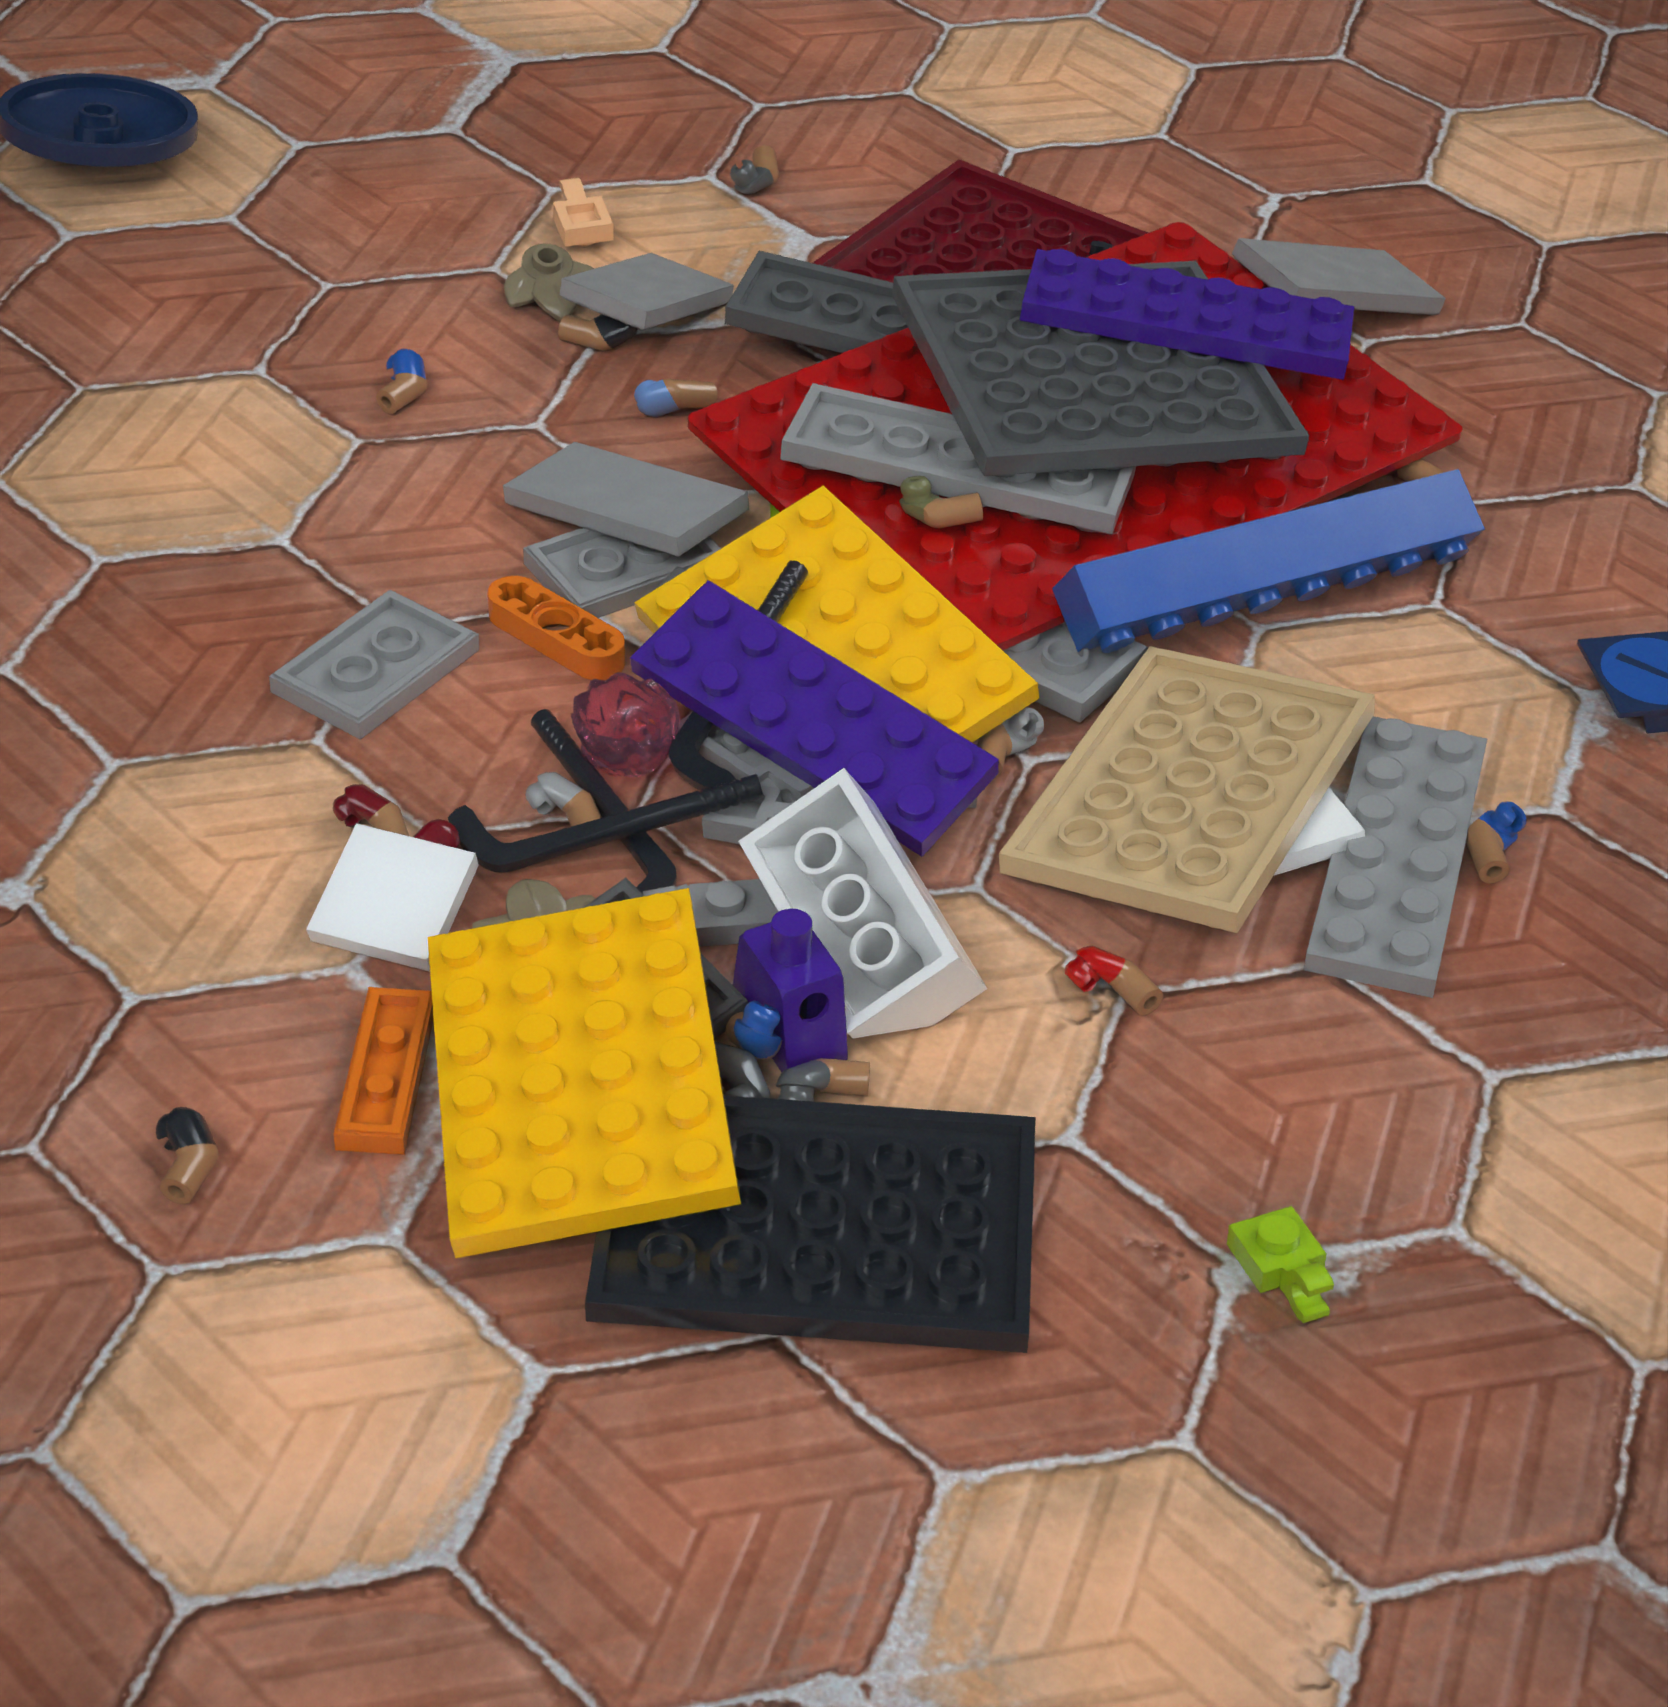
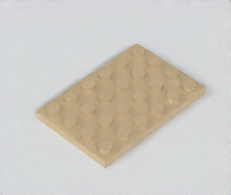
[999,646,1375,933]

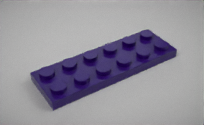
[1019,249,1354,380]
[630,580,999,857]

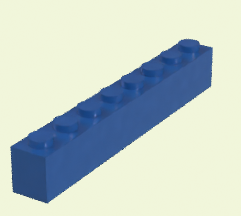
[1052,469,1485,653]

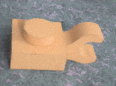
[553,178,614,247]

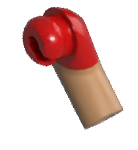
[1065,946,1163,1016]

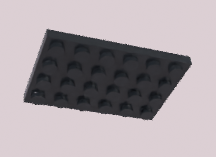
[585,1095,1036,1353]

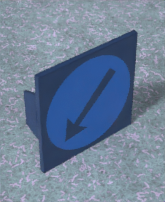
[1577,631,1668,734]

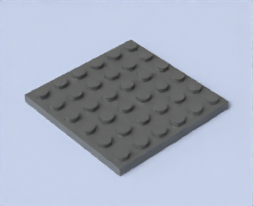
[892,261,1309,478]

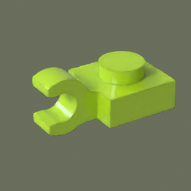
[1226,1206,1334,1323]

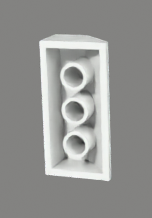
[738,768,988,1038]

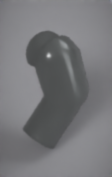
[715,1041,771,1098]

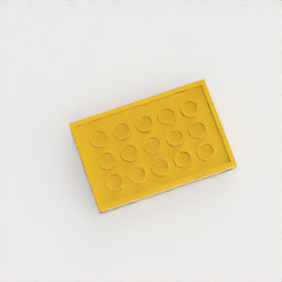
[634,486,1039,743]
[428,888,741,1258]

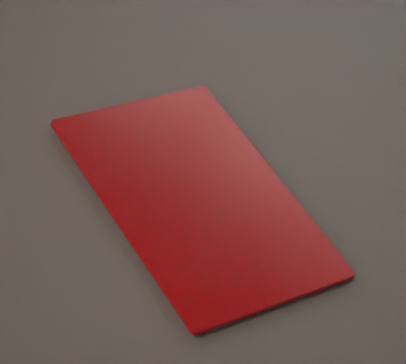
[688,222,1462,651]

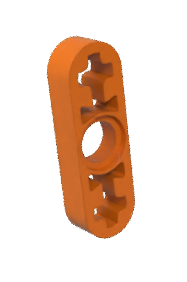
[487,576,625,681]

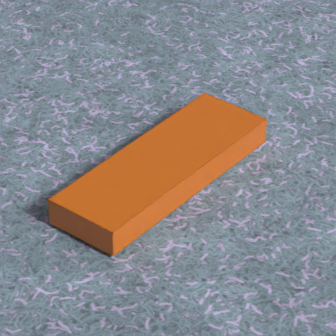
[333,987,434,1155]

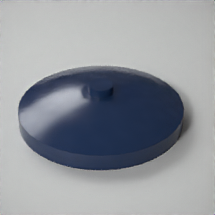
[0,73,198,167]

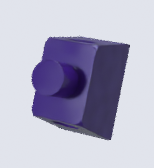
[733,908,848,1073]

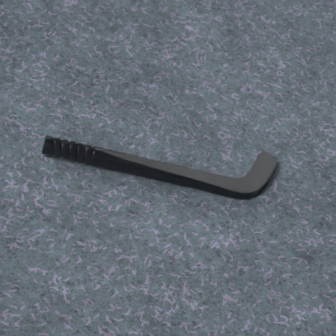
[669,561,808,790]
[531,709,676,894]
[448,774,763,873]

